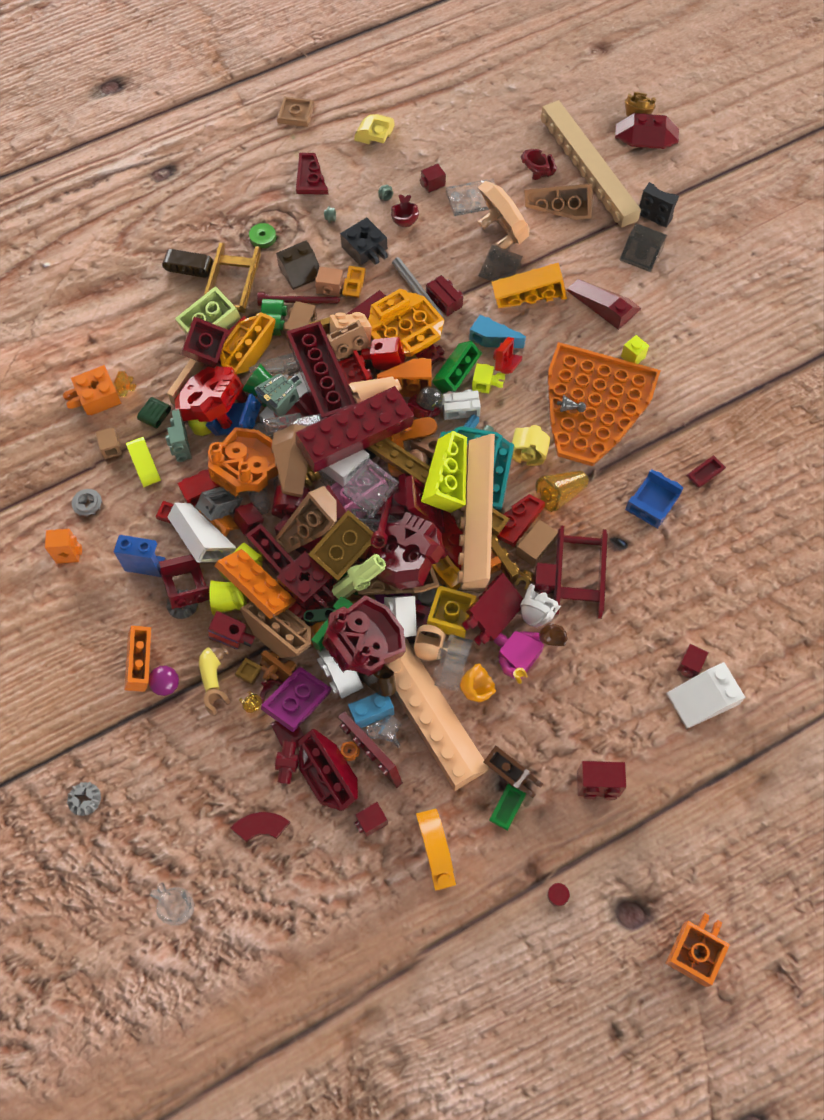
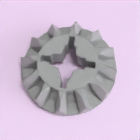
[72,489,103,517]
[66,782,101,816]

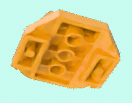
[368,289,444,357]

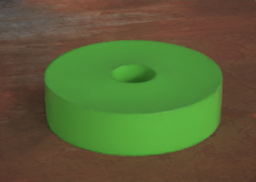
[249,223,276,248]

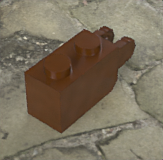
[483,745,543,798]

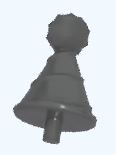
[557,395,586,412]

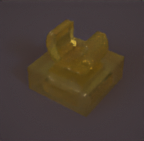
[114,371,137,397]

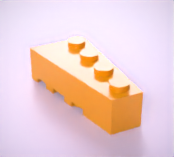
[492,262,567,308]

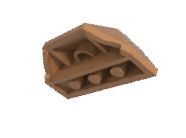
[241,601,311,658]

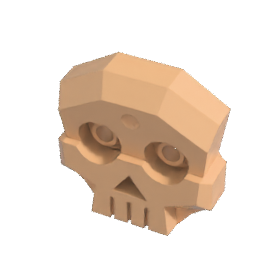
[478,181,529,252]

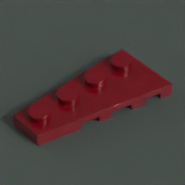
[338,711,403,788]

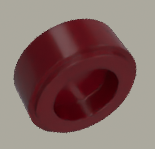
[547,883,570,906]

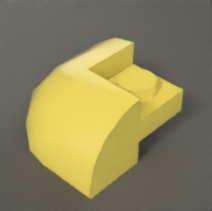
[354,114,395,144]

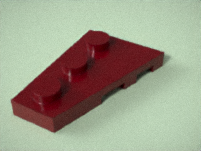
[296,153,329,195]

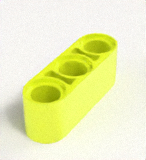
[126,437,161,487]

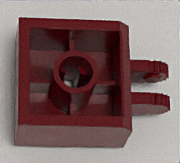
[277,552,336,610]

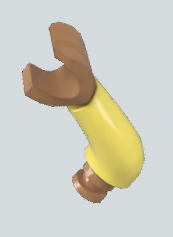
[199,642,231,716]

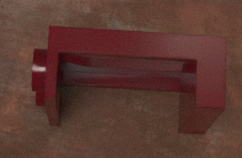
[159,554,210,609]

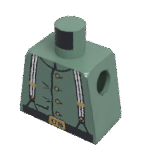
[254,374,302,419]

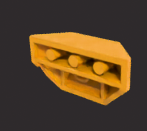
[220,312,276,374]

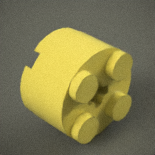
[512,425,550,466]

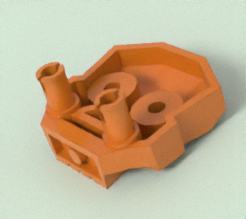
[208,427,279,497]

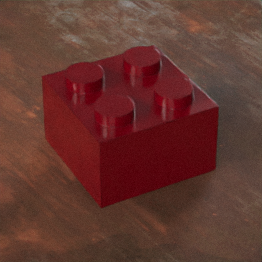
[180,316,229,368]
[577,761,626,800]

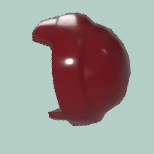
[391,194,419,227]

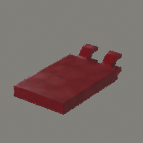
[461,573,524,646]

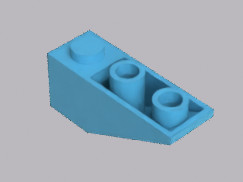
[469,315,526,348]

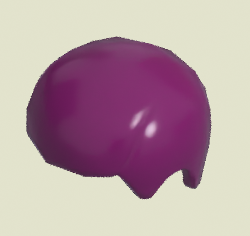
[148,666,179,696]

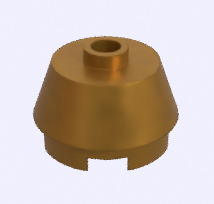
[625,92,656,117]

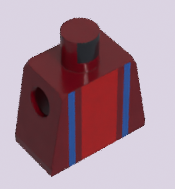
[208,611,255,649]

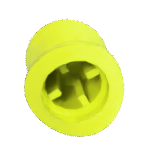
[210,580,247,616]

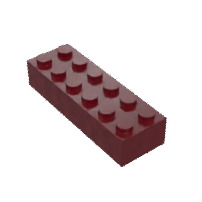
[286,321,356,421]
[296,386,414,473]

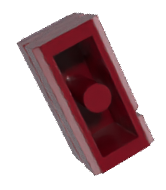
[426,275,464,316]

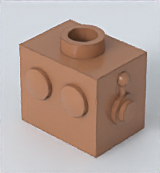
[315,267,344,297]

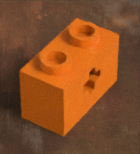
[45,529,82,564]

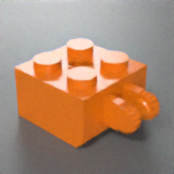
[63,365,122,416]
[665,913,729,987]

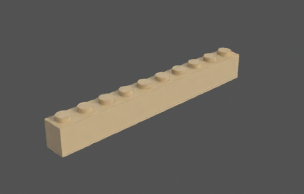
[541,100,641,228]

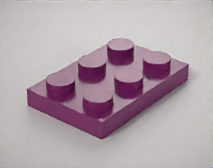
[261,666,331,732]

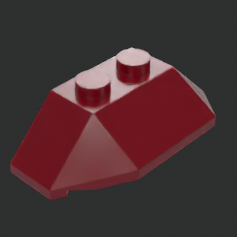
[615,113,679,149]
[298,729,358,811]

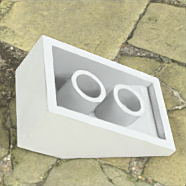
[666,662,746,729]

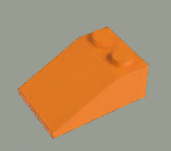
[377,358,432,397]

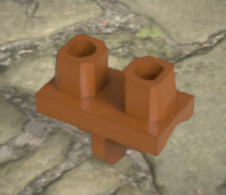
[259,650,297,683]

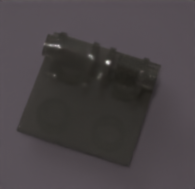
[478,245,523,282]

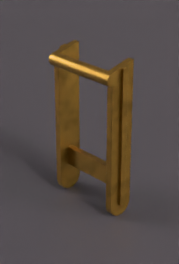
[204,242,261,313]

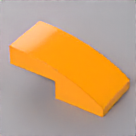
[342,266,366,298]

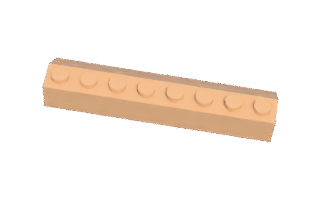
[457,434,495,592]
[373,637,490,791]

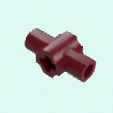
[275,740,299,784]

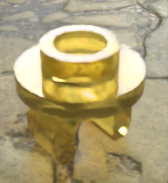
[239,691,262,713]

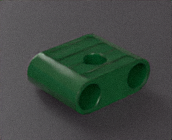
[137,397,171,429]
[303,608,334,626]

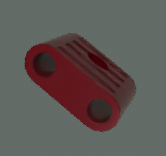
[270,721,304,747]

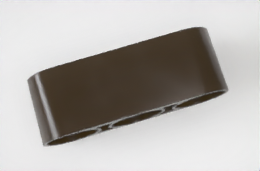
[162,249,214,278]
[357,664,396,697]

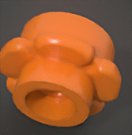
[340,741,360,761]

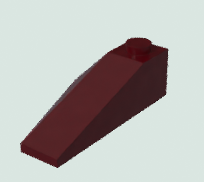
[567,279,641,330]

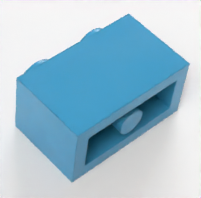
[348,693,394,728]

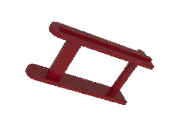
[553,525,608,619]

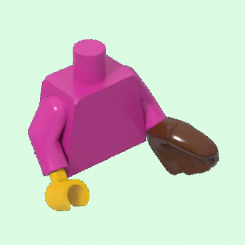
[494,623,568,684]

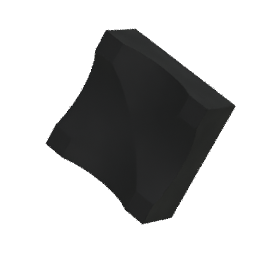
[639,182,679,228]

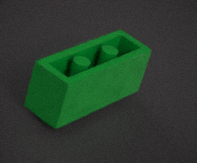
[432,341,482,394]

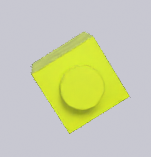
[621,335,649,364]

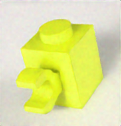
[472,363,506,394]

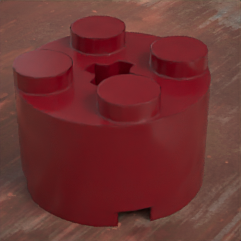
[271,485,311,519]

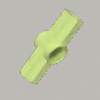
[332,554,386,599]

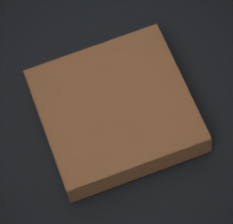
[277,96,314,127]

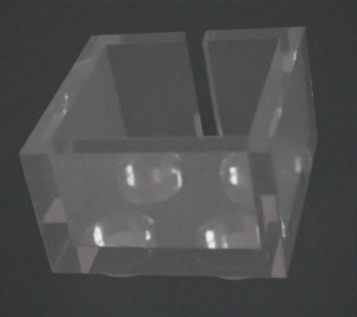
[343,458,399,517]

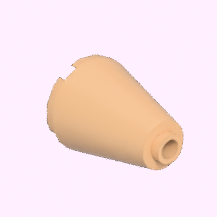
[348,377,401,404]

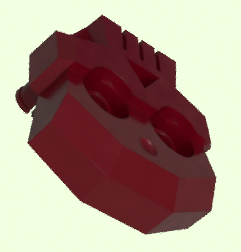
[366,512,448,590]
[322,595,406,677]

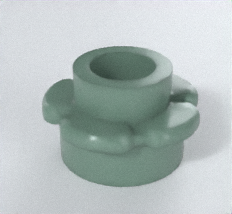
[378,185,393,201]
[324,206,336,223]

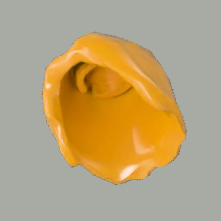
[460,664,496,703]

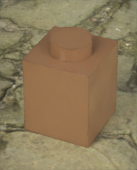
[96,427,122,459]

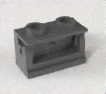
[196,487,243,521]

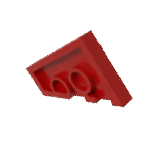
[492,494,545,547]

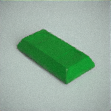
[489,784,526,831]

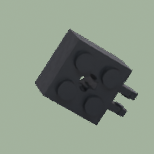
[340,217,388,265]

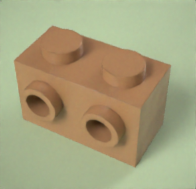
[327,320,371,360]

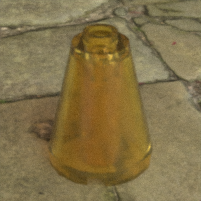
[535,470,589,512]

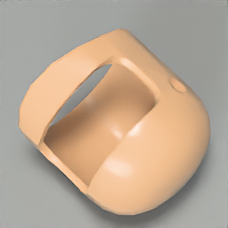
[414,625,445,661]

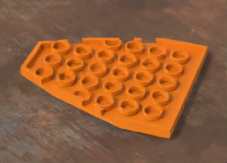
[548,342,661,466]

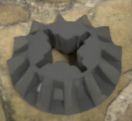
[166,589,198,619]

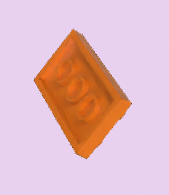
[215,549,296,619]

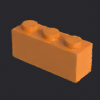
[124,626,151,692]

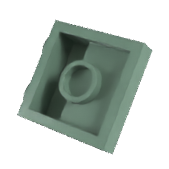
[166,409,192,462]

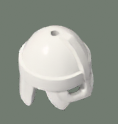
[520,584,561,628]

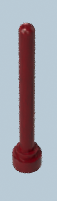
[257,292,340,306]
[371,491,394,548]

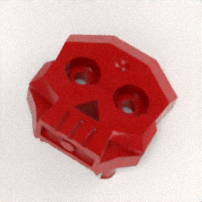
[175,366,248,429]

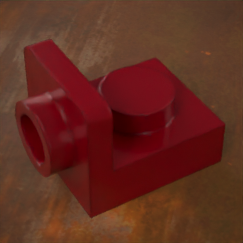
[415,344,446,365]

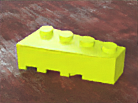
[421,431,467,513]

